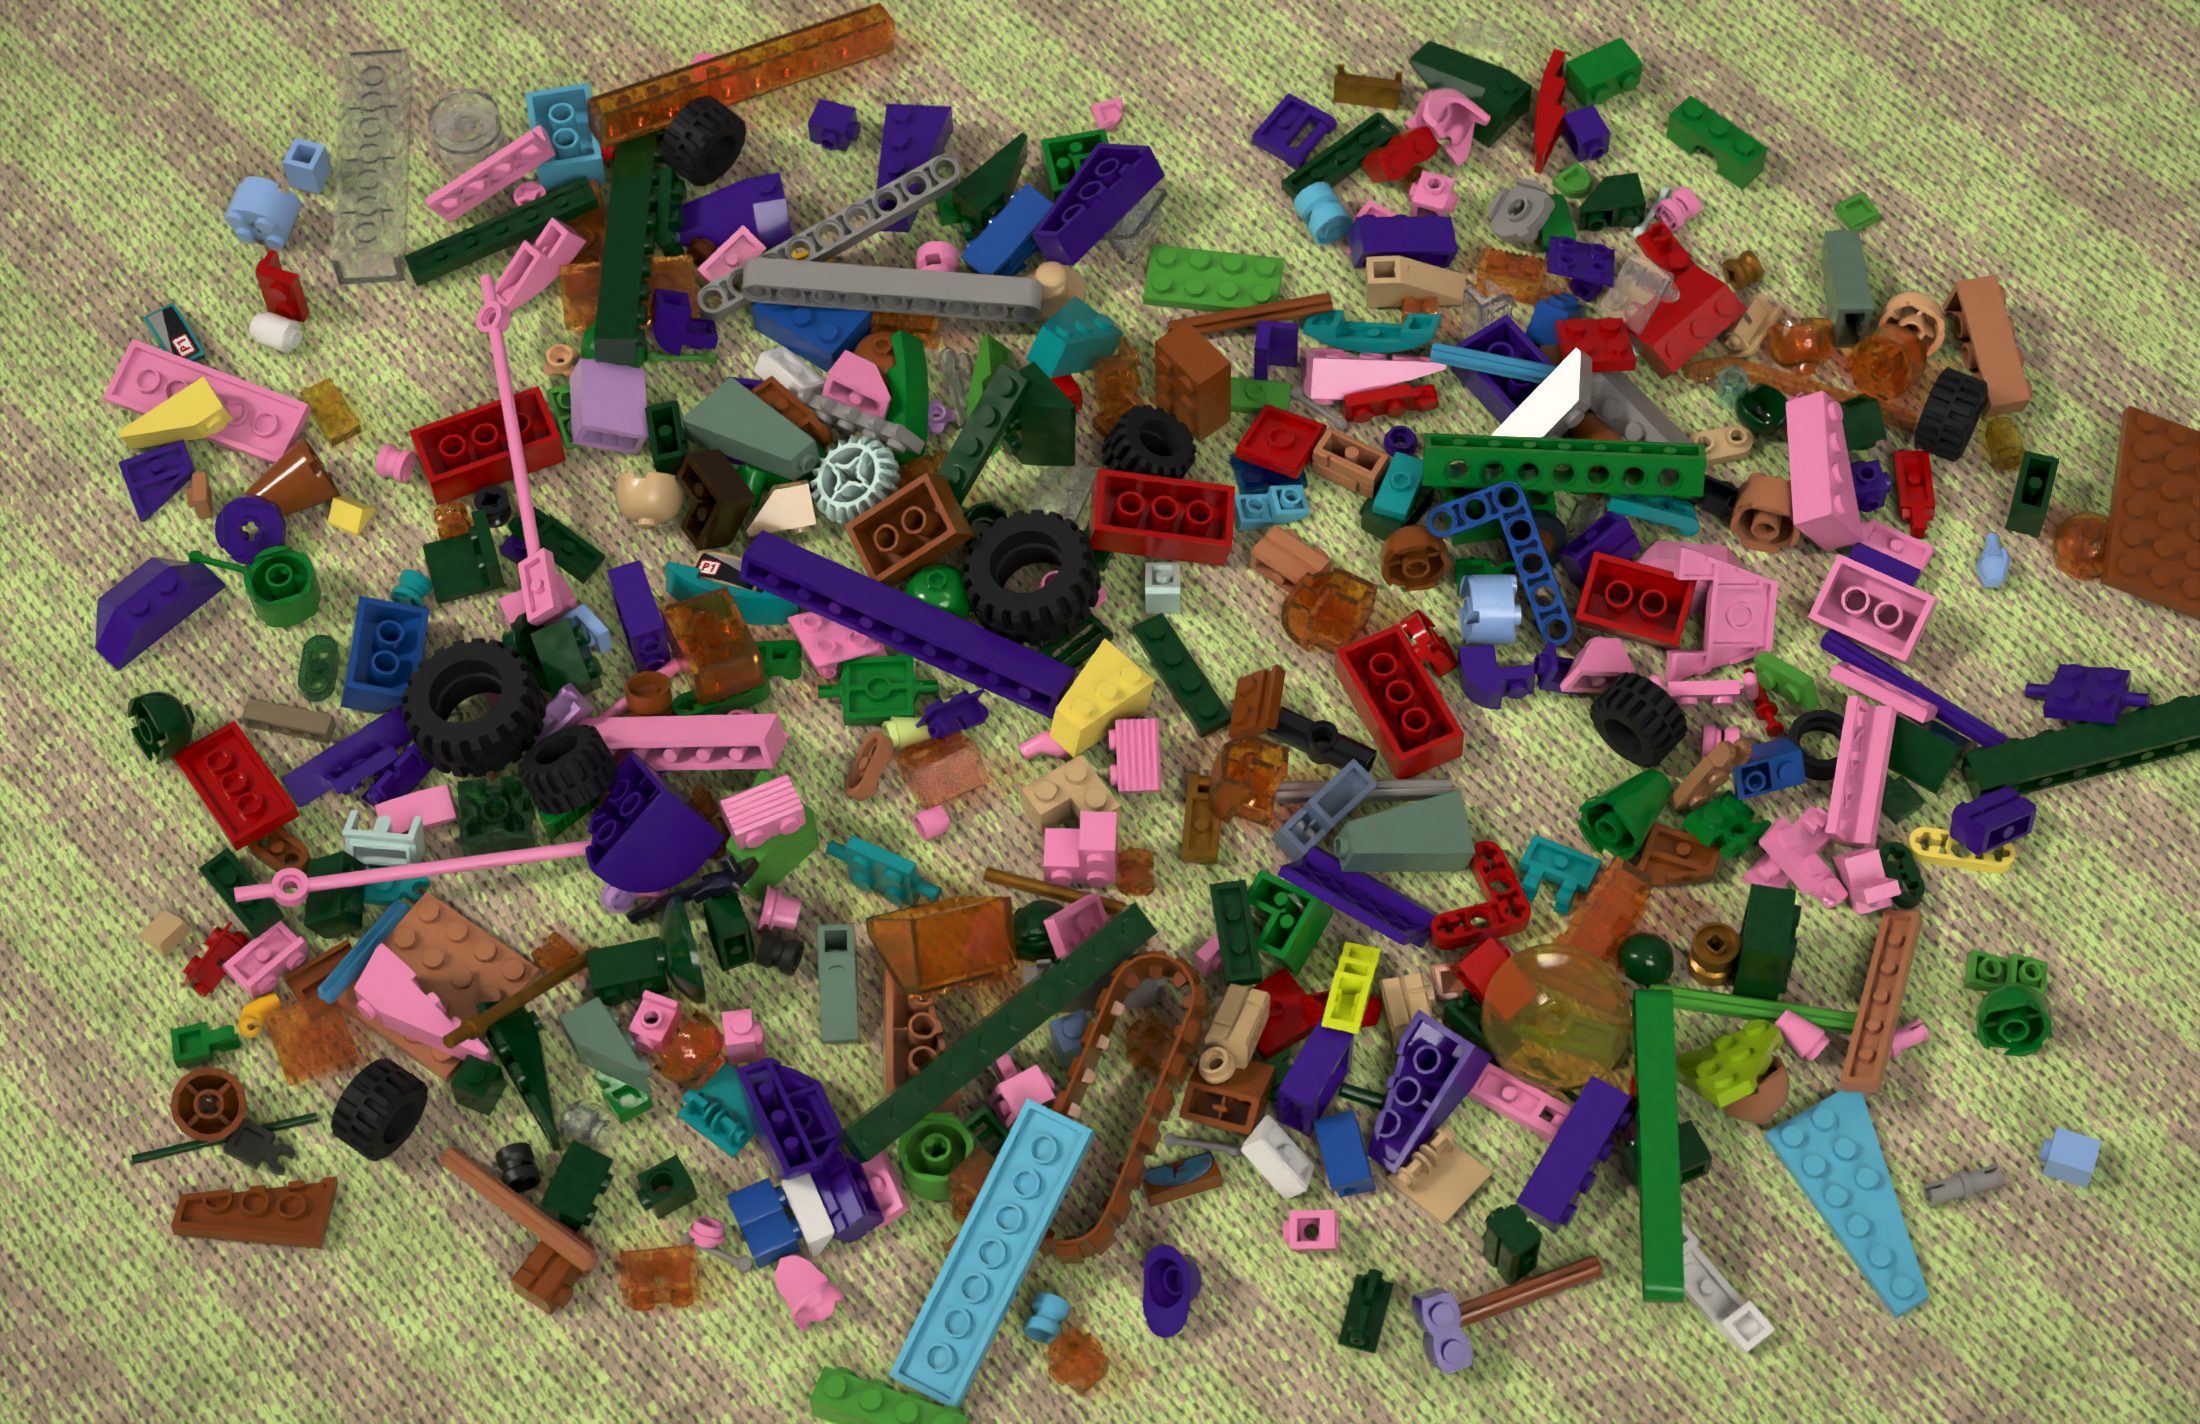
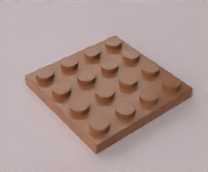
[335,891,541,1082]

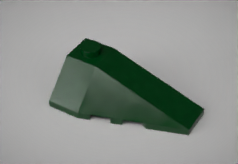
[476,1001,561,1151]

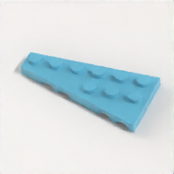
[1764,1090,1929,1319]

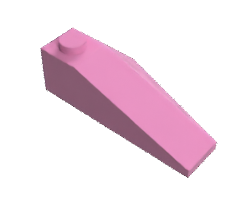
[354,943,493,1064]

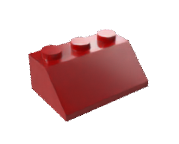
[1624,265,1747,380]
[1575,551,1697,650]

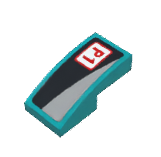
[143,303,205,362]

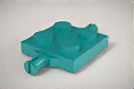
[826,835,942,908]

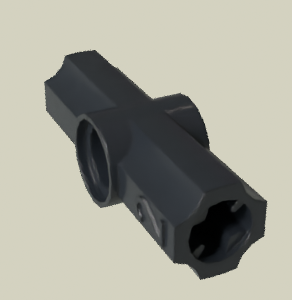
[1268,706,1377,773]

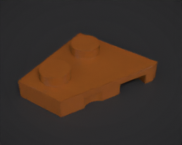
[1632,823,1721,888]

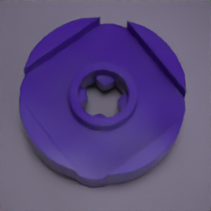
[215,495,286,565]

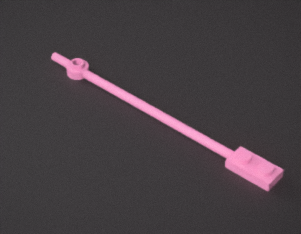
[476,274,563,626]
[234,840,592,907]

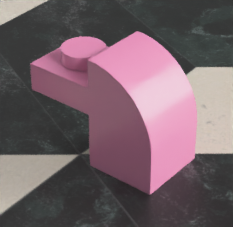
[1833,847,1901,915]

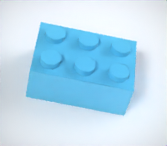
[525,82,607,192]

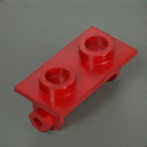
[182,921,248,997]

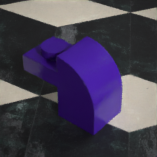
[650,288,718,356]
[1457,644,1536,710]

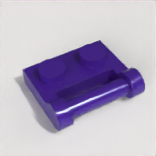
[1252,93,1337,170]

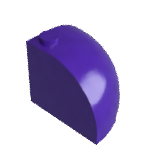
[586,750,726,893]

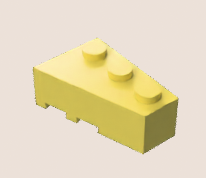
[1049,638,1155,758]

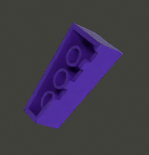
[1031,143,1165,266]

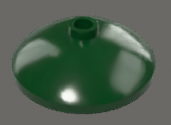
[653,896,706,1005]

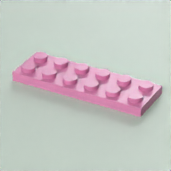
[103,339,312,465]

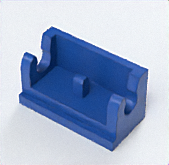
[1313,1109,1376,1197]

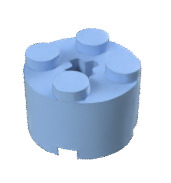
[225,176,302,250]
[1459,574,1522,645]

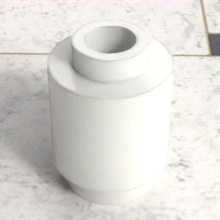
[249,312,302,353]

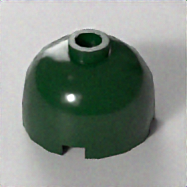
[127,691,195,764]

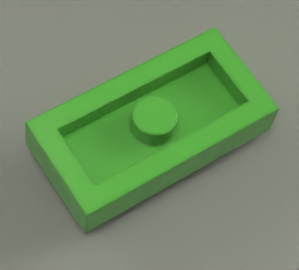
[1754,650,1819,712]

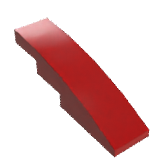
[1533,48,1567,174]

